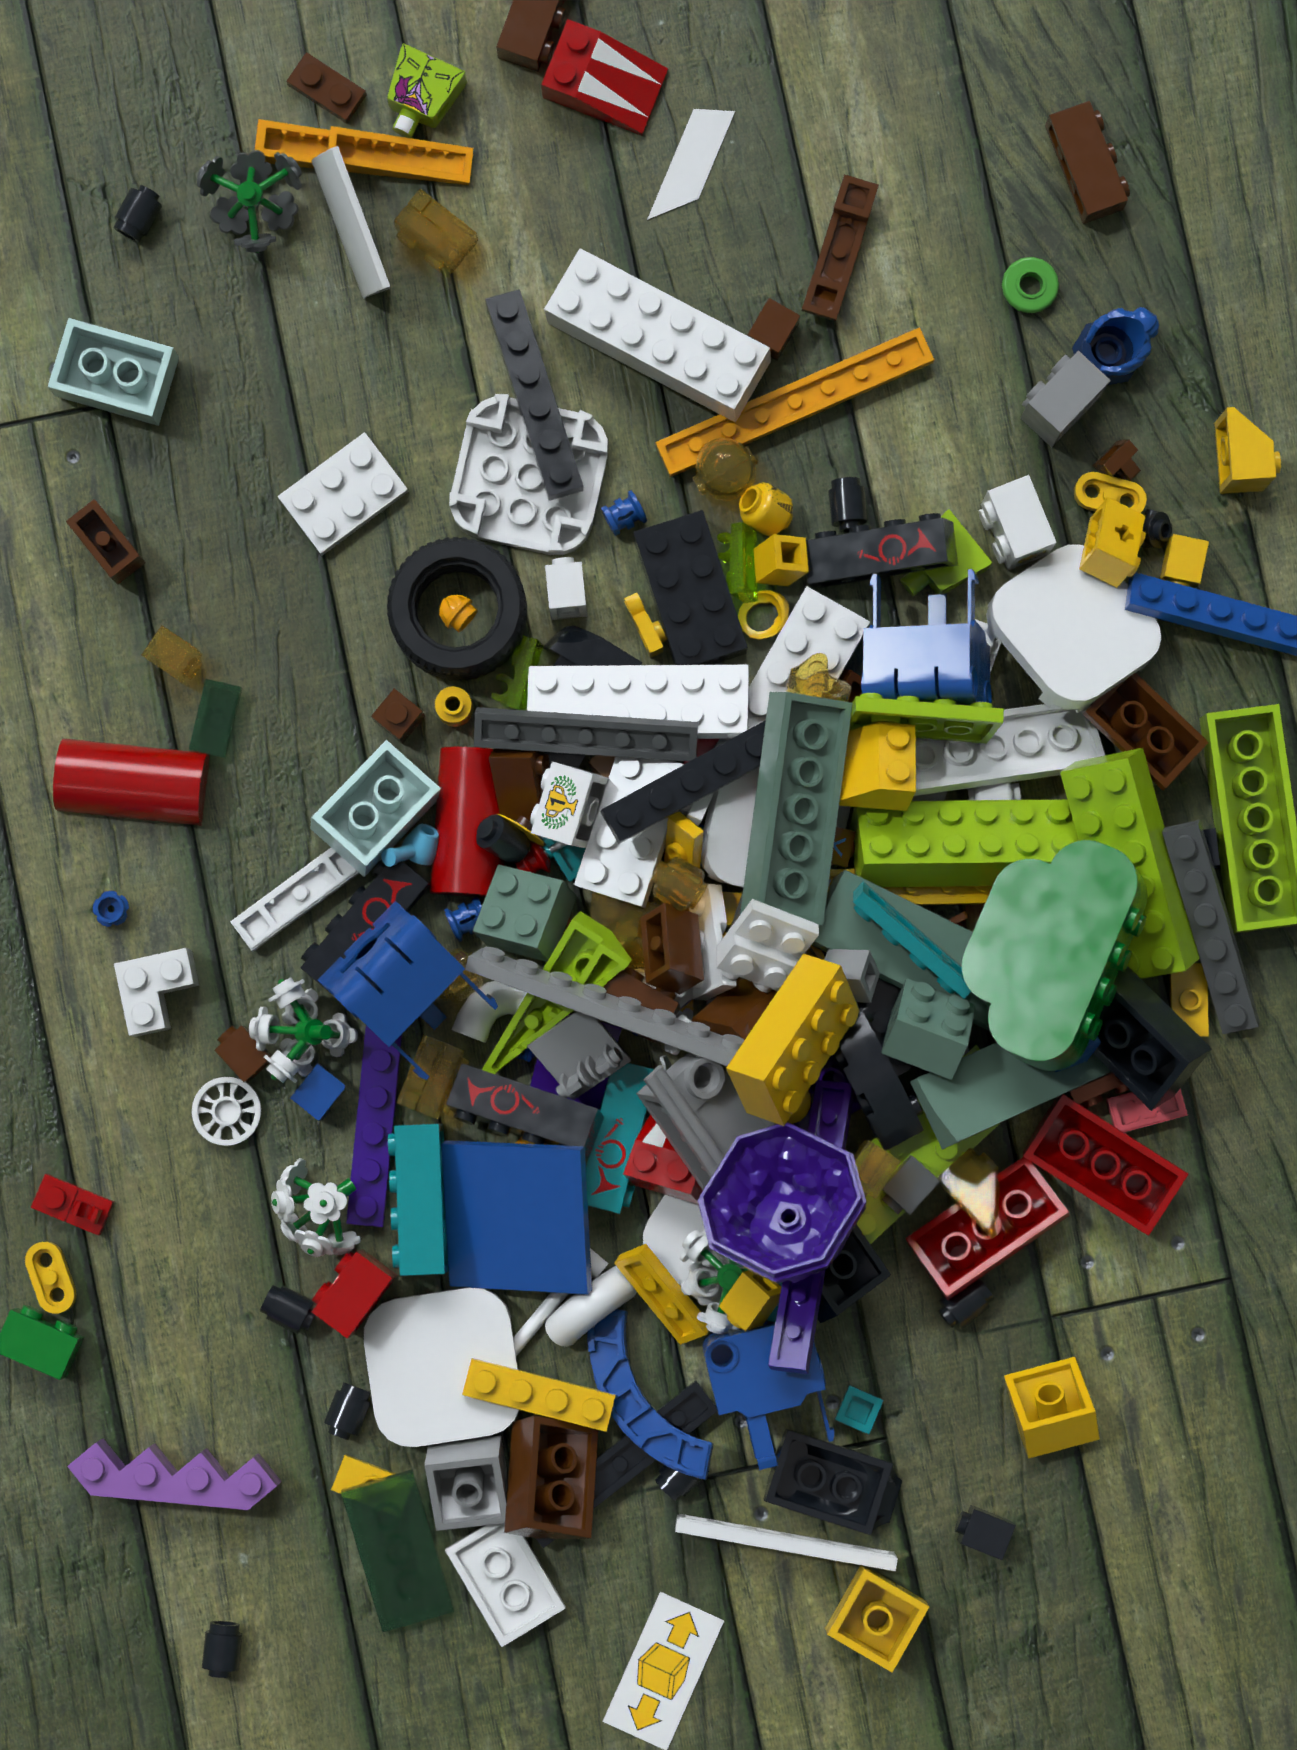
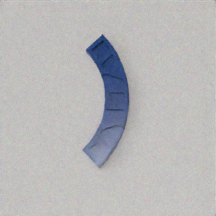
[587,1309,714,1480]

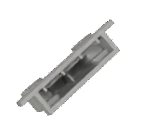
[636,1056,774,1190]

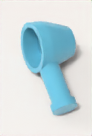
[381,824,439,867]

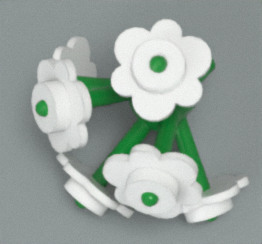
[271,1158,361,1257]

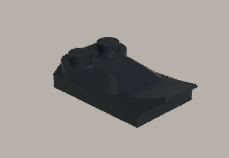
[764,1428,902,1535]

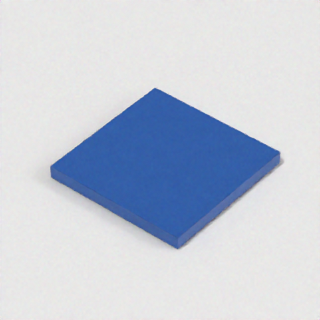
[441,1140,592,1294]

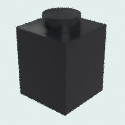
[955,1505,1016,1560]

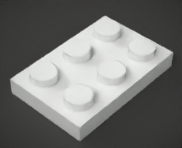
[278,432,409,556]
[445,1523,566,1647]

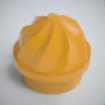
[439,594,478,632]

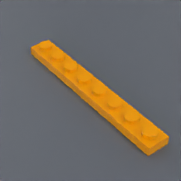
[655,327,934,477]

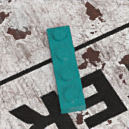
[853,881,971,999]

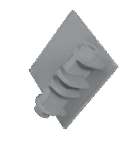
[527,1011,631,1100]

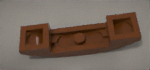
[802,174,879,321]

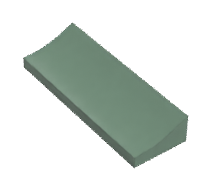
[740,692,853,926]
[812,870,991,1032]
[910,1042,1111,1150]

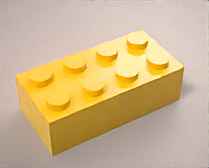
[726,954,860,1126]

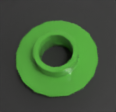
[1002,257,1059,313]

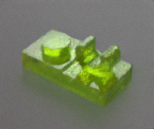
[717,522,758,603]
[491,636,544,710]

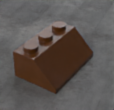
[1083,673,1209,790]
[692,977,778,1040]
[504,1415,598,1539]

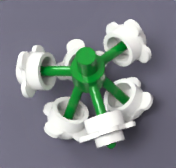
[249,977,358,1083]
[679,1230,748,1334]

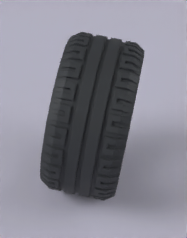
[387,537,527,681]

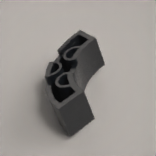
[833,1002,924,1152]

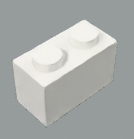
[545,557,587,620]

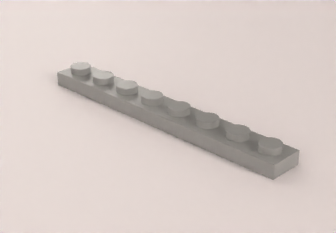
[465,947,744,1066]

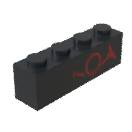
[806,513,958,588]
[300,861,431,993]
[446,1064,604,1158]

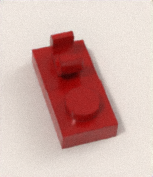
[31,1173,115,1236]

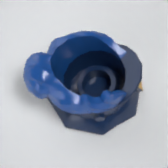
[1072,307,1159,386]

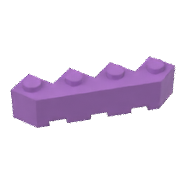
[67,1439,282,1510]

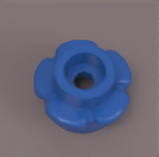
[93,891,129,927]

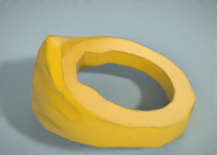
[738,590,789,640]

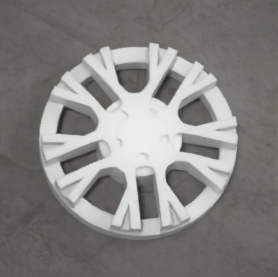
[192,1077,261,1146]

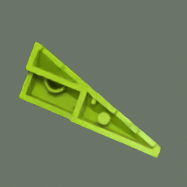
[482,911,632,1074]

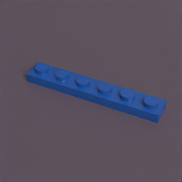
[1125,573,1297,656]

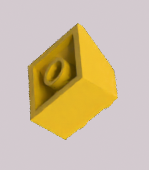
[1214,407,1281,494]
[839,722,916,811]
[1004,1357,1100,1459]

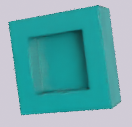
[834,1385,883,1434]

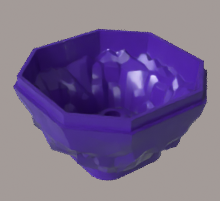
[697,1122,866,1283]

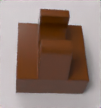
[1092,439,1141,481]

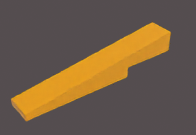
[254,119,474,185]

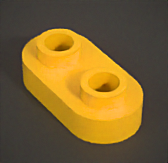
[1074,472,1147,513]
[25,1241,77,1314]

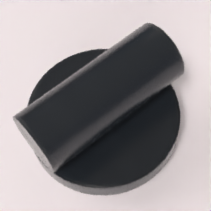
[1141,509,1172,548]

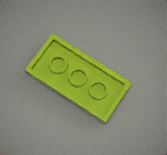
[849,693,1004,744]

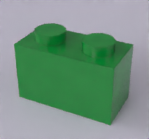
[0,1305,84,1380]

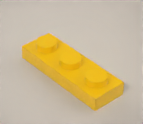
[614,1244,709,1345]

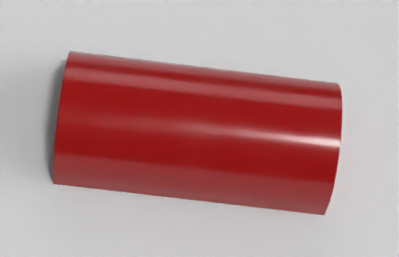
[53,738,210,826]
[430,746,505,898]
[1023,1094,1189,1236]
[905,1157,1070,1300]

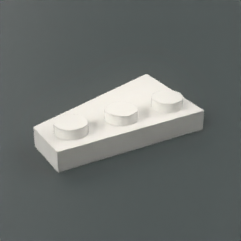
[689,884,737,1001]

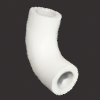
[452,981,527,1043]
[545,1266,637,1347]

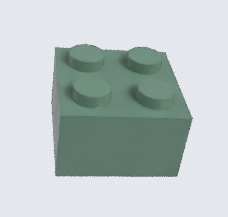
[473,864,577,962]
[881,978,976,1080]

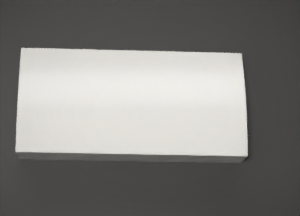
[312,146,390,299]

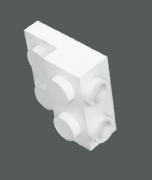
[716,899,819,992]

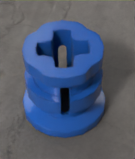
[601,490,647,536]
[444,896,482,942]

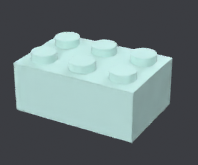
[48,318,179,426]
[310,740,441,877]

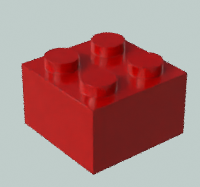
[312,1249,398,1339]

